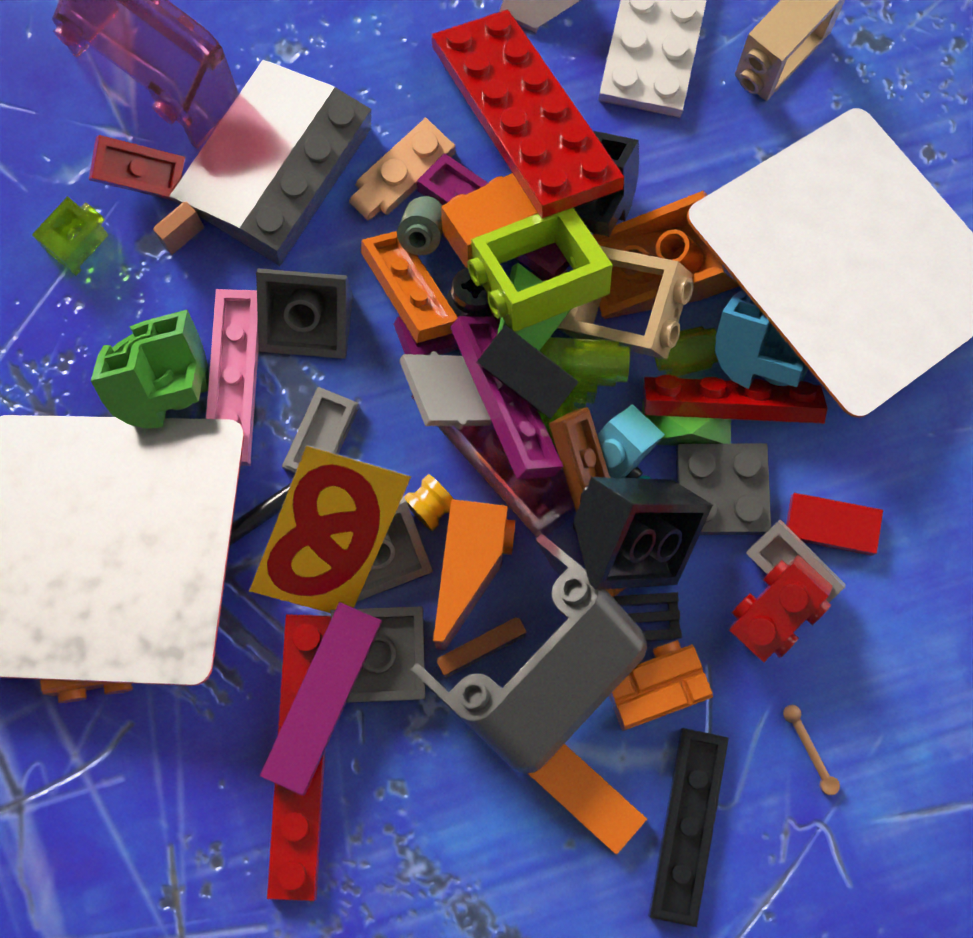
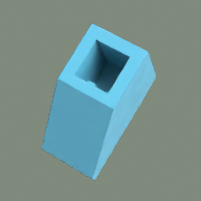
[560,404,665,486]

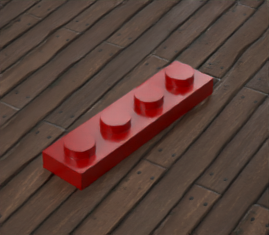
[643,375,828,424]

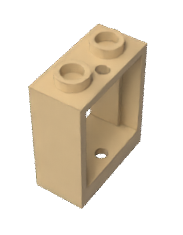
[734,0,845,101]
[557,246,693,360]

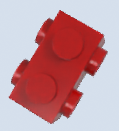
[729,555,833,662]

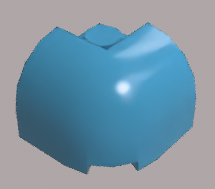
[715,291,808,389]

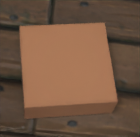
[153,201,205,255]

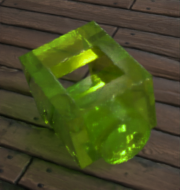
[32,197,108,276]

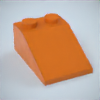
[592,191,740,319]
[433,499,516,650]

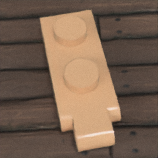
[349,118,456,220]

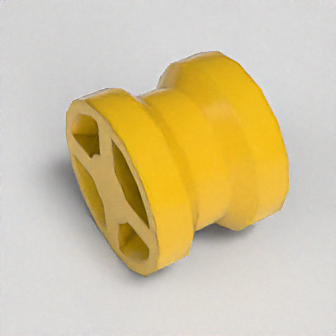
[404,474,454,531]

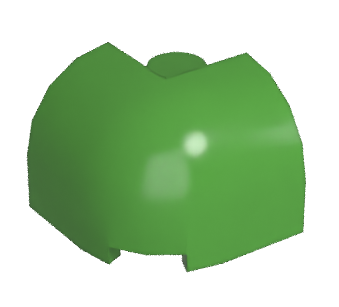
[91,309,209,429]

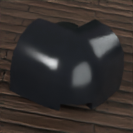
[573,131,639,237]

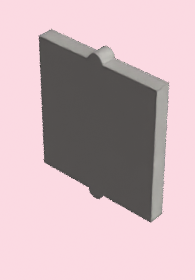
[399,351,492,430]

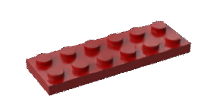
[431,9,624,218]

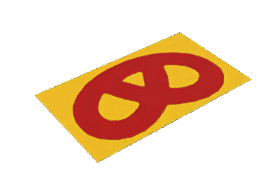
[249,445,411,613]

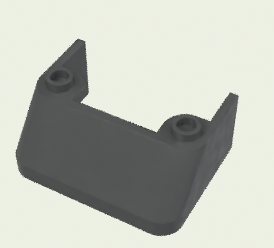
[411,533,647,773]

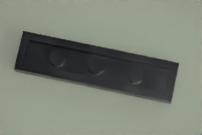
[648,728,729,927]

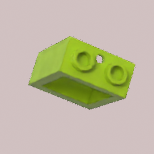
[467,208,613,332]

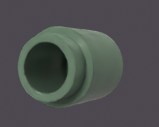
[397,196,443,255]

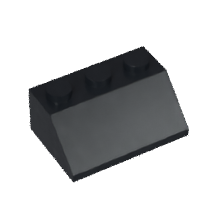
[573,477,713,590]

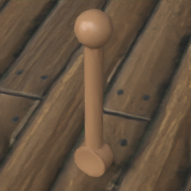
[783,704,840,795]

